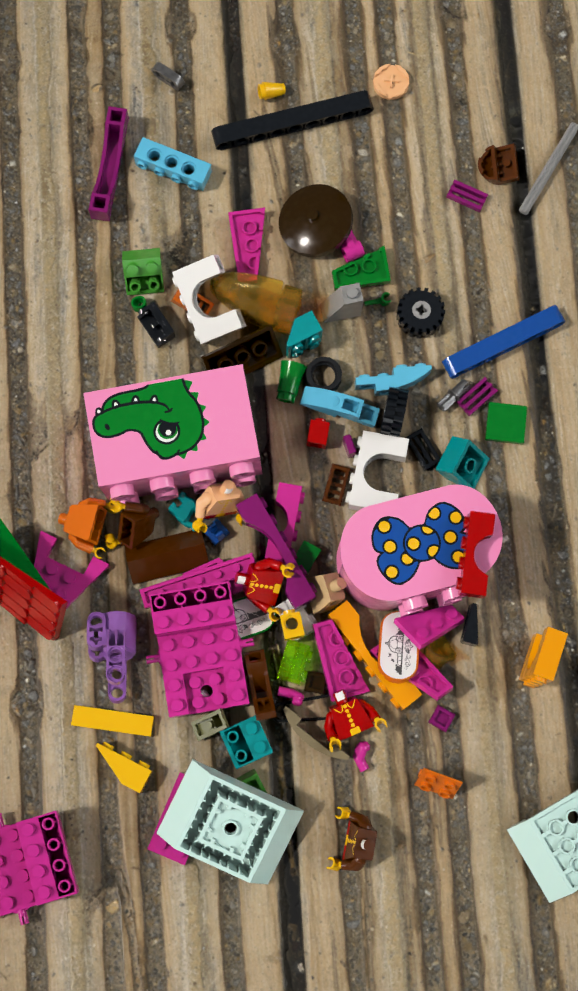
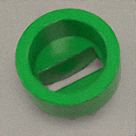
[131,296,147,312]

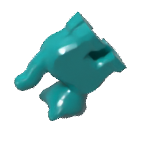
[168,491,207,532]

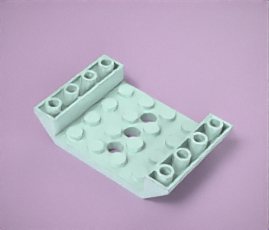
[506,789,578,903]

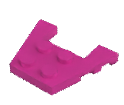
[34,531,110,609]

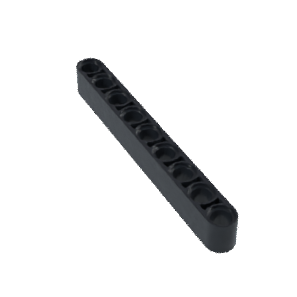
[211,90,374,150]

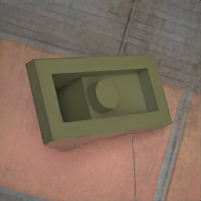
[191,708,230,741]

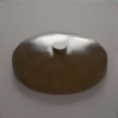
[279,184,353,257]

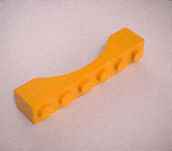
[328,600,422,710]

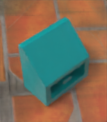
[286,310,323,358]
[220,715,273,769]

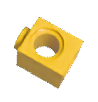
[280,609,305,641]

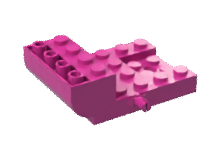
[146,581,254,718]
[0,810,79,925]

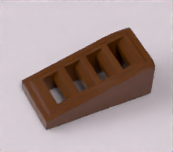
[322,463,351,506]

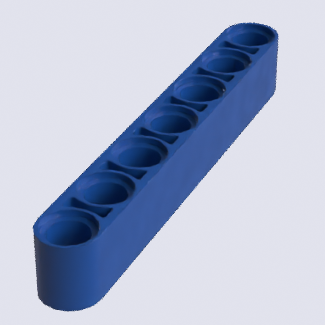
[442,305,566,379]

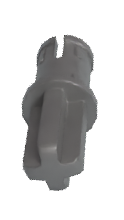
[437,379,471,412]

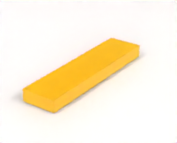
[71,705,154,737]

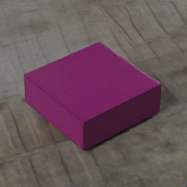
[342,434,356,459]
[428,705,455,733]

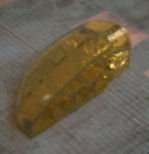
[210,272,303,336]

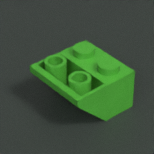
[122,248,164,295]

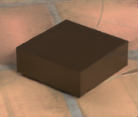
[304,671,326,695]

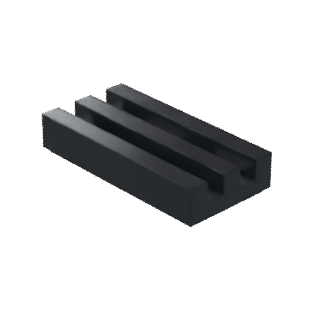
[406,428,441,471]

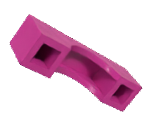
[265,482,305,563]

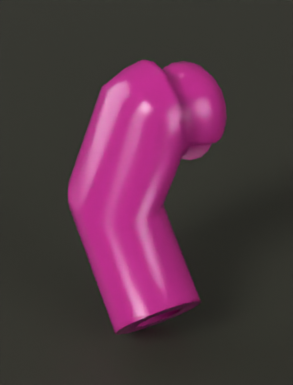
[277,686,304,706]
[353,741,370,772]

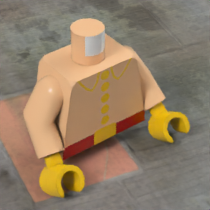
[192,480,245,533]

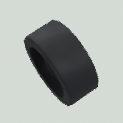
[306,357,342,391]

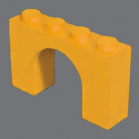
[519,627,568,688]

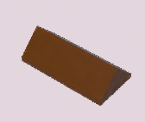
[125,529,209,585]

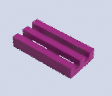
[446,179,488,212]
[456,377,498,416]

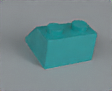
[435,436,490,489]

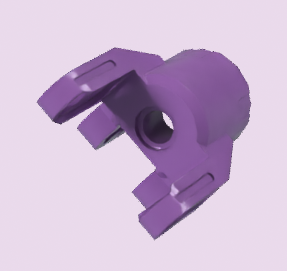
[87,611,137,704]

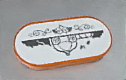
[377,611,419,684]

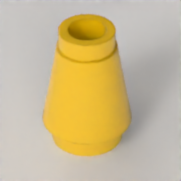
[258,82,286,100]

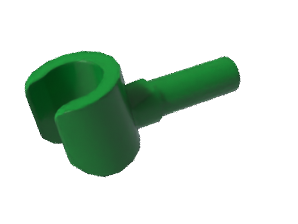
[364,292,391,306]

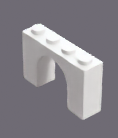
[172,255,246,344]
[346,430,409,511]

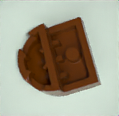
[478,143,520,185]

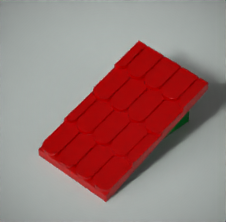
[0,518,68,641]

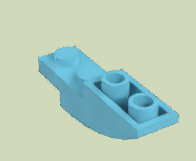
[354,363,432,396]
[300,386,380,428]

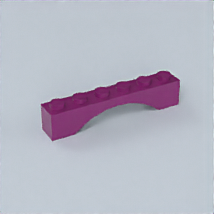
[88,106,129,222]
[236,493,317,610]

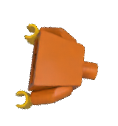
[58,497,115,559]

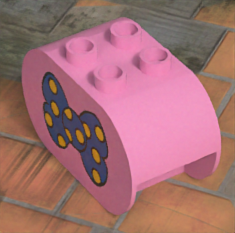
[336,485,503,617]

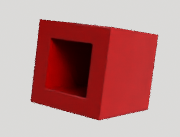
[307,418,330,449]

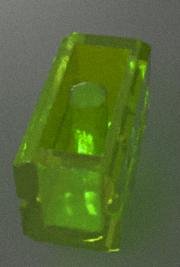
[276,640,313,686]

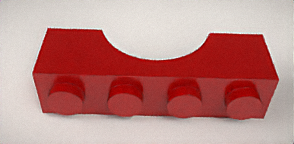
[456,511,495,599]

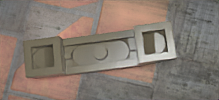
[283,706,350,760]

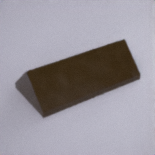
[201,324,283,375]

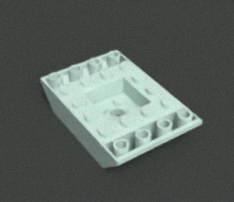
[157,759,304,884]

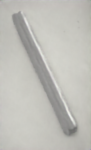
[519,122,578,215]

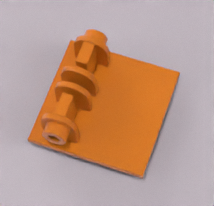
[414,768,463,799]

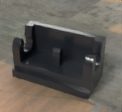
[137,301,175,348]

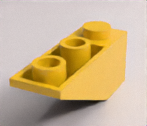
[96,742,153,793]

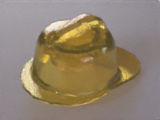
[423,635,457,669]

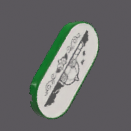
[233,597,276,640]

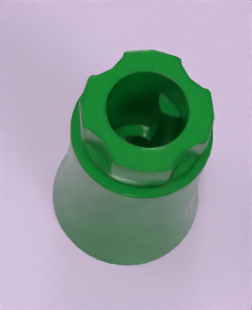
[276,360,307,404]

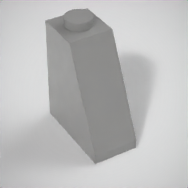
[320,283,364,323]

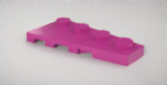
[228,207,265,285]

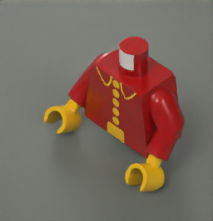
[235,558,295,622]
[324,689,388,752]

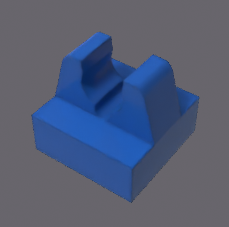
[204,518,230,546]

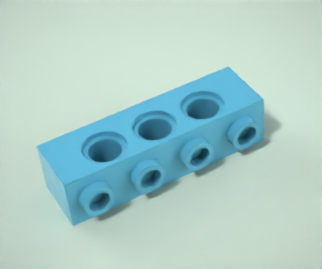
[134,137,212,191]

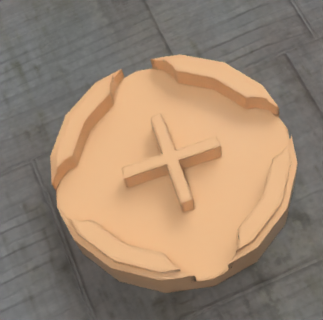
[373,64,409,100]

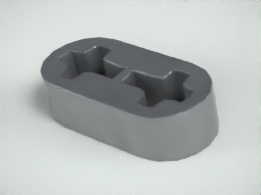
[151,62,185,90]

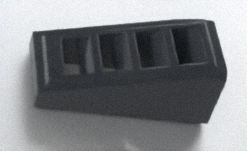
[460,603,478,647]

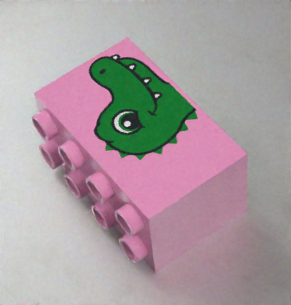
[83,364,262,504]

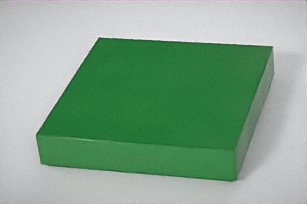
[485,402,527,445]

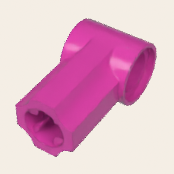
[341,230,365,263]

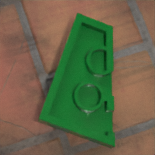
[332,245,391,291]

